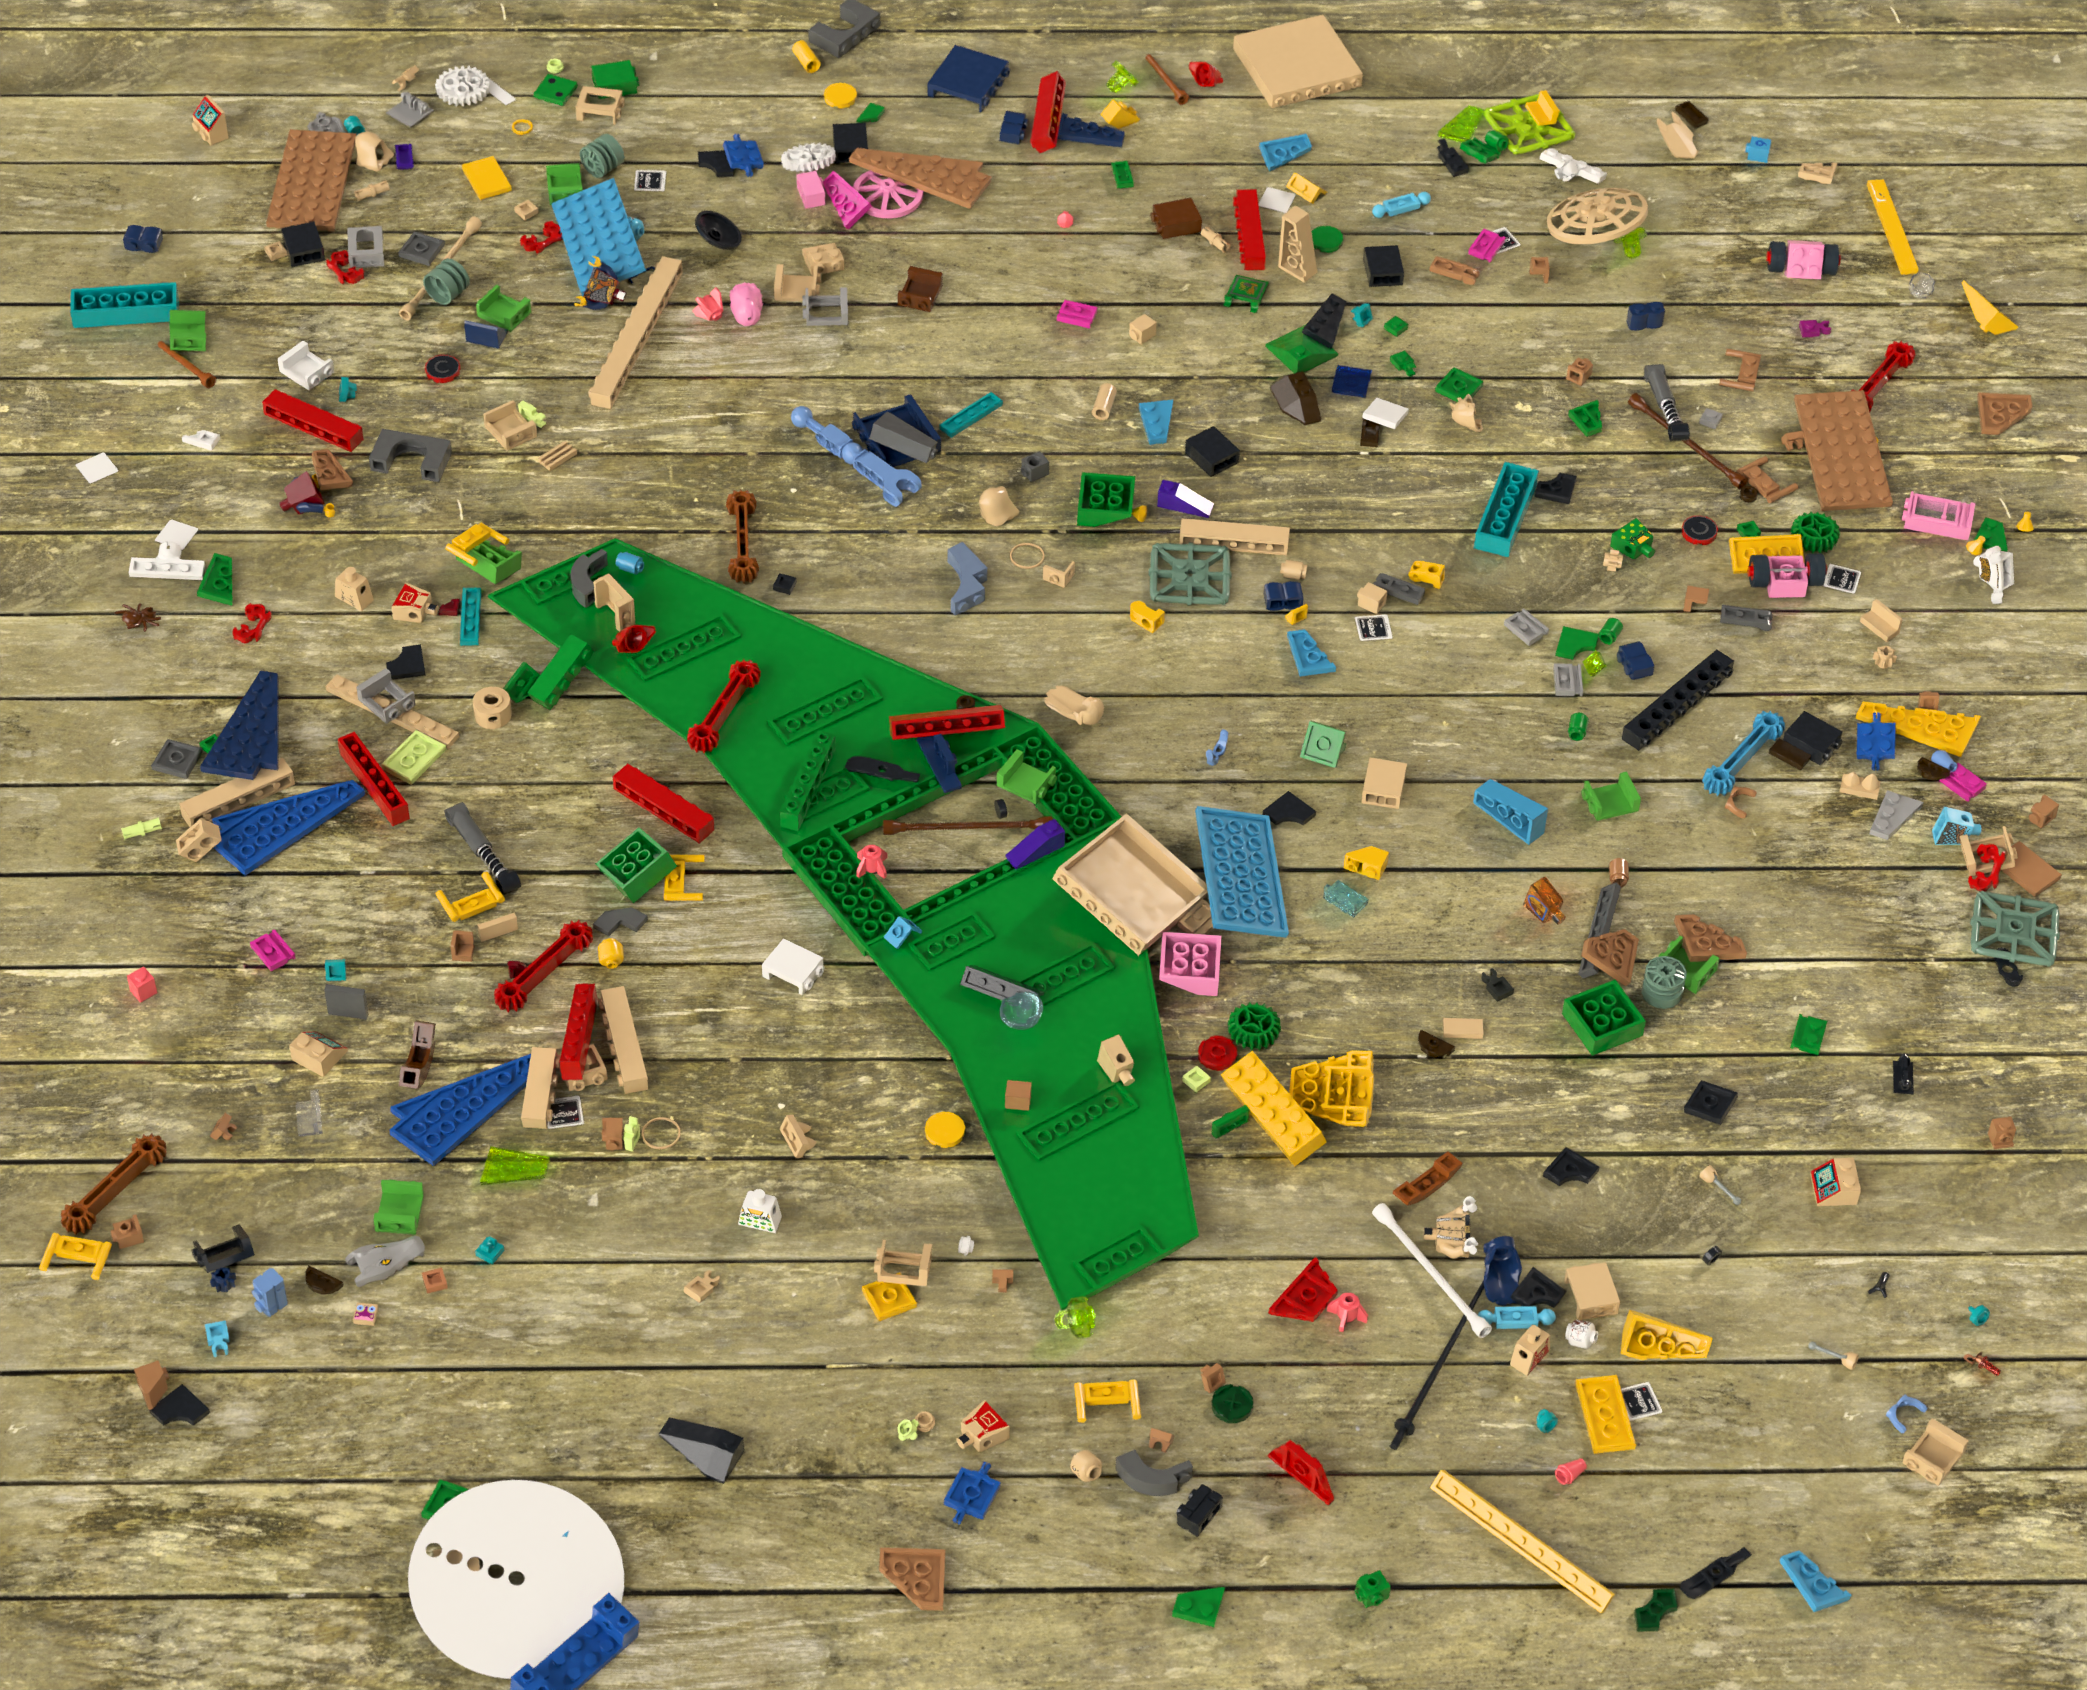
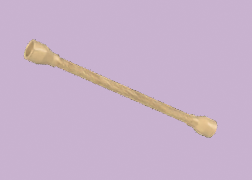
[399,216,482,320]

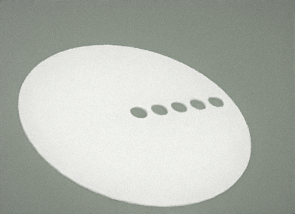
[408,1480,624,1679]

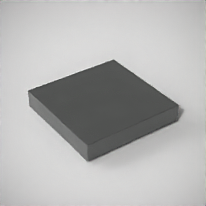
[398,231,445,266]
[151,739,203,779]
[324,984,369,1020]

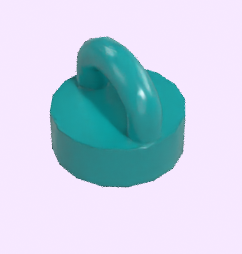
[1968,1305,1990,1326]
[1536,1409,1558,1433]

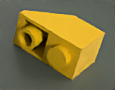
[1101,99,1140,129]
[1344,846,1389,880]

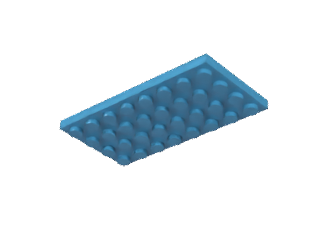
[551,178,646,296]
[1195,806,1289,938]

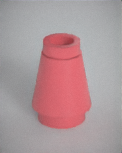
[1555,1458,1587,1485]

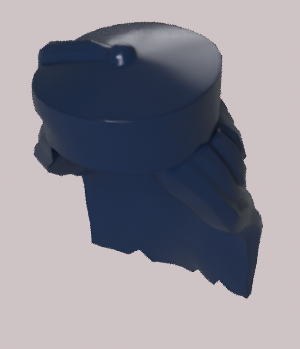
[1483,1236,1522,1307]

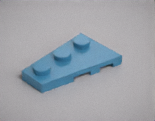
[1259,134,1312,172]
[1139,399,1173,445]
[1287,629,1336,677]
[1779,1551,1852,1612]

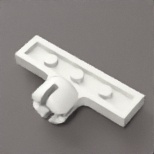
[1540,148,1607,184]
[129,541,205,580]

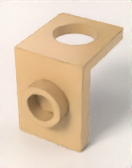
[1043,561,1075,588]

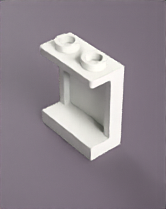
[278,341,334,390]
[762,938,825,995]

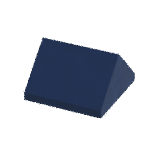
[464,320,508,349]

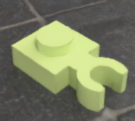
[518,401,546,428]
[622,1116,640,1152]

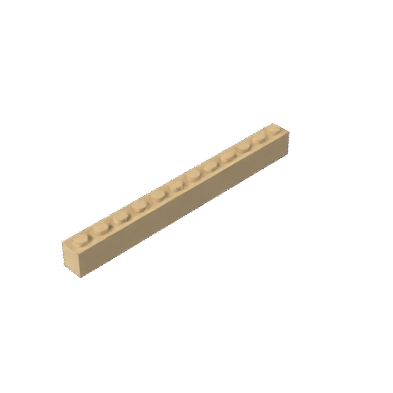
[588,256,682,409]

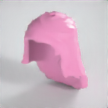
[729,282,763,326]

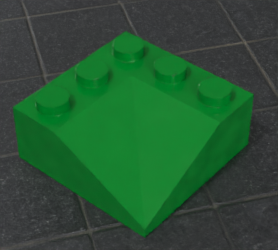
[1077,472,1135,527]
[595,827,677,903]
[1562,979,1646,1056]

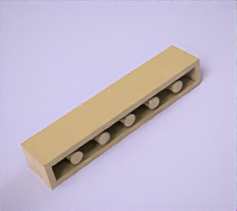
[1179,518,1290,556]
[179,757,295,827]
[598,986,648,1094]

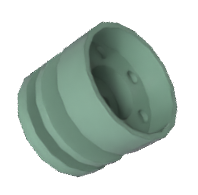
[579,133,625,178]
[423,258,470,305]
[1641,956,1687,1009]

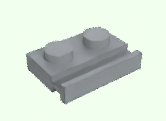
[1504,608,1549,646]
[1553,663,1583,696]

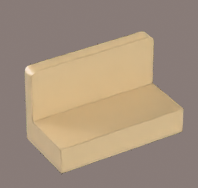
[1860,599,1902,642]

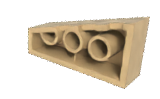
[1278,206,1318,283]

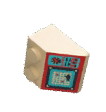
[192,95,228,146]
[289,1031,348,1077]
[1810,1158,1861,1206]

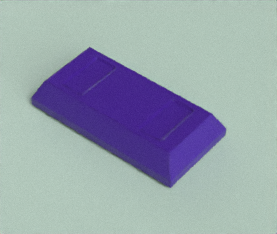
[395,144,414,170]

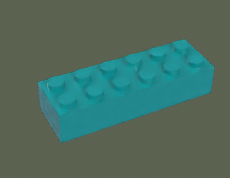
[70,282,179,328]
[1474,462,1539,557]

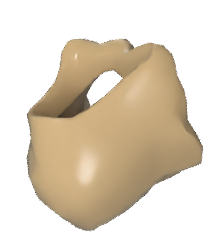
[355,131,394,172]
[979,486,1019,526]

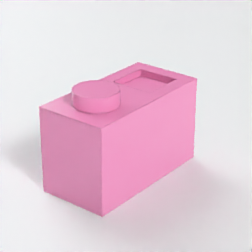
[797,171,825,209]

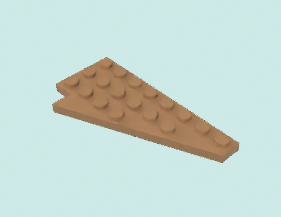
[849,148,992,209]

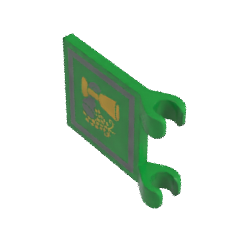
[1223,275,1269,313]

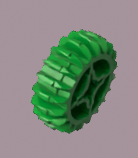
[1791,511,1840,553]
[1227,1002,1281,1051]

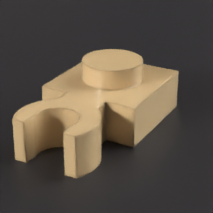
[684,1270,720,1303]

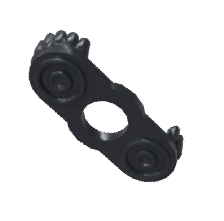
[1994,947,2023,987]

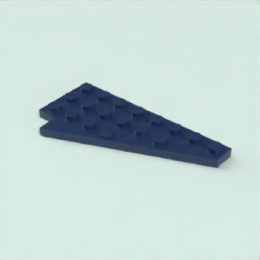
[200,671,279,780]

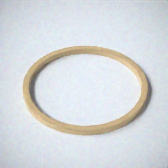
[1010,543,1044,569]
[642,1117,680,1149]

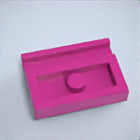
[1468,228,1506,263]
[1057,300,1097,328]
[1939,763,1987,802]
[250,929,296,971]

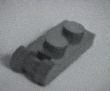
[1373,573,1426,605]
[1720,605,1773,631]

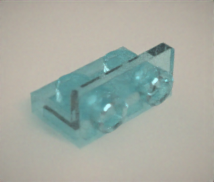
[1323,880,1368,918]

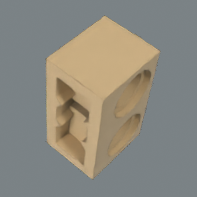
[176,818,221,862]

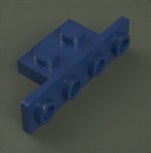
[917,734,962,793]

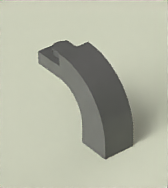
[571,549,608,608]
[1115,1450,1193,1496]

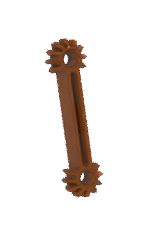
[726,489,759,584]
[61,1133,167,1235]

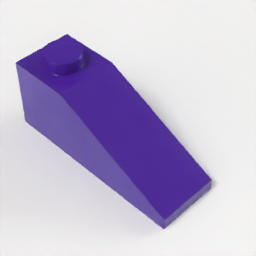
[1157,480,1214,518]
[1006,819,1065,870]

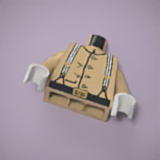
[1423,1196,1478,1259]

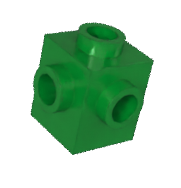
[1355,1570,1391,1608]

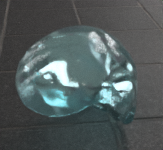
[1000,993,1043,1030]

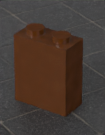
[1150,197,1202,239]

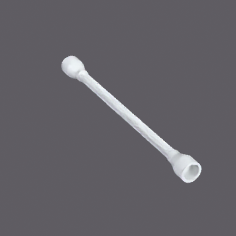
[1372,1203,1492,1338]

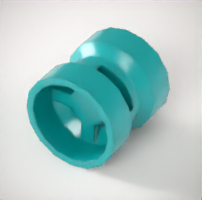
[344,116,365,136]

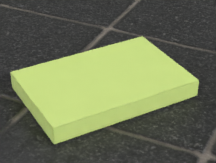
[381,730,447,785]

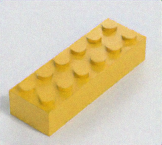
[1221,1051,1327,1166]

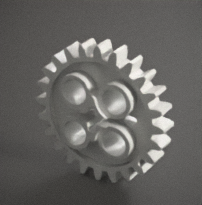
[436,66,490,106]
[781,143,836,172]

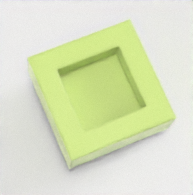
[1182,1066,1211,1092]

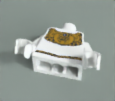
[1974,546,2014,604]

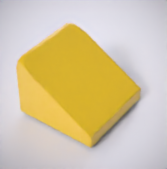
[1285,604,1308,625]

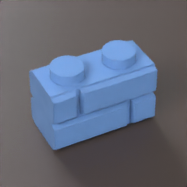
[252,1268,288,1317]

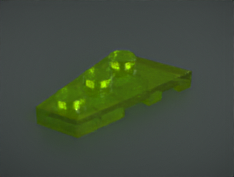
[1437,105,1484,143]
[480,1146,550,1186]

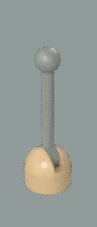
[1699,1165,1741,1205]
[1808,1342,1859,1370]

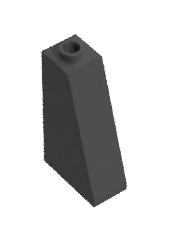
[869,412,938,463]

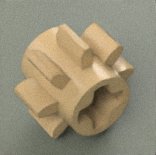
[1603,549,1623,572]
[1873,646,1897,669]

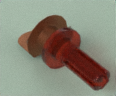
[1964,1351,2001,1376]

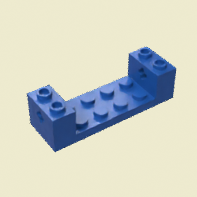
[511,1593,639,1690]

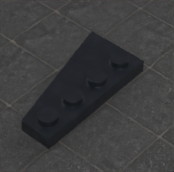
[1302,293,1347,349]

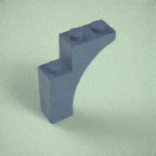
[947,542,987,615]

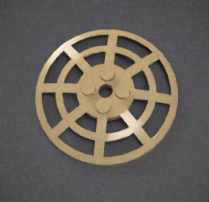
[1547,188,1648,244]

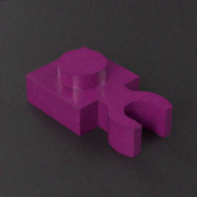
[1799,320,1831,338]

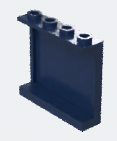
[927,45,1010,112]
[852,394,941,467]

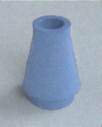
[1931,750,1957,773]

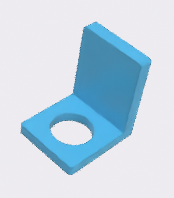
[884,916,922,949]

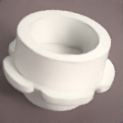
[958,1236,974,1256]

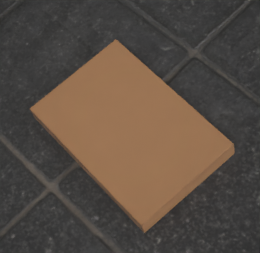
[1992,841,2062,897]

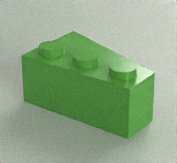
[456,540,522,584]

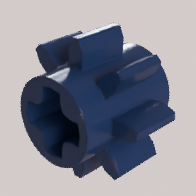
[210,1267,236,1292]

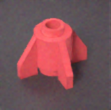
[692,288,724,321]
[856,845,887,879]
[1327,1293,1368,1332]

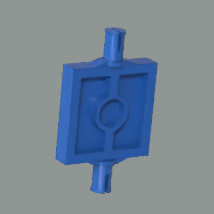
[723,133,764,177]
[1857,712,1896,771]
[944,1462,1001,1524]

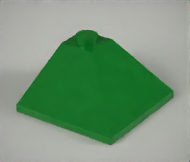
[1265,325,1338,373]

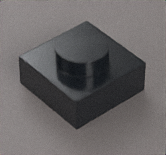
[773,573,797,595]

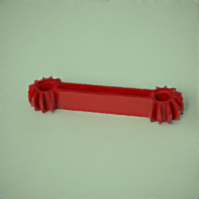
[1851,341,1915,412]
[687,659,761,754]
[494,920,593,1013]

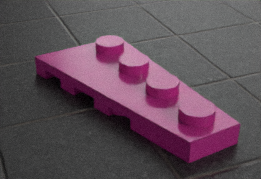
[823,171,872,230]

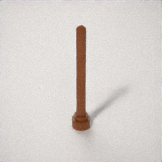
[1146,54,1189,105]
[158,341,216,388]

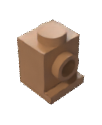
[1566,357,1593,386]
[2029,794,2059,829]
[1988,1116,2016,1150]
[602,1118,624,1150]
[110,1215,144,1249]

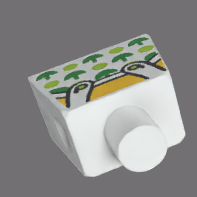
[738,1189,782,1233]

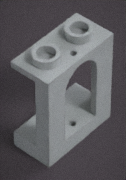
[347,226,384,268]
[802,287,848,326]
[356,668,416,724]

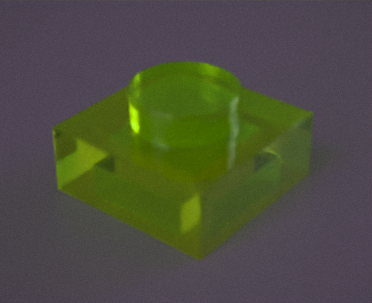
[1582,651,1607,677]

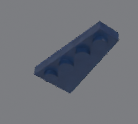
[1057,113,1125,147]

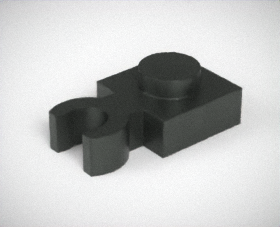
[1481,968,1514,1002]

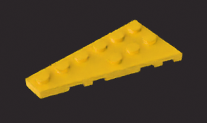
[1855,702,1981,757]

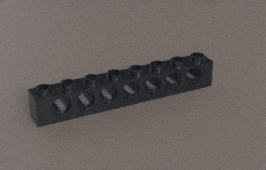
[1622,649,1734,751]

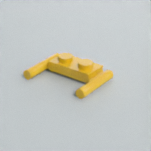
[445,523,510,566]
[664,855,705,901]
[436,871,505,922]
[39,1233,112,1280]
[1074,1379,1141,1423]

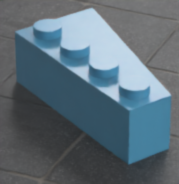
[1473,779,1548,845]

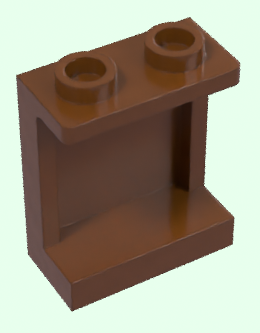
[898,266,943,312]

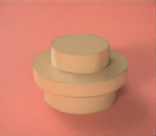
[914,1411,935,1432]

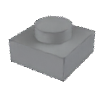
[1699,408,1723,429]

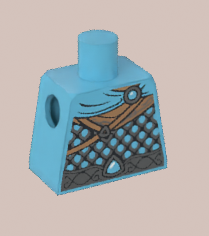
[1932,807,1981,845]

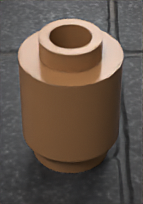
[1609,858,1629,887]

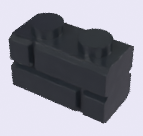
[1176,1484,1223,1537]

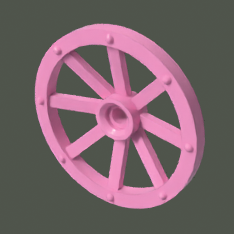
[853,170,923,218]

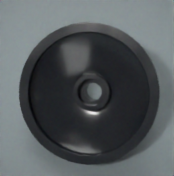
[695,211,742,250]

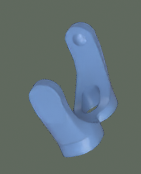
[1206,729,1229,765]
[1886,1394,1927,1433]

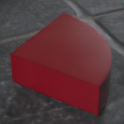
[439,599,460,616]
[507,961,527,979]

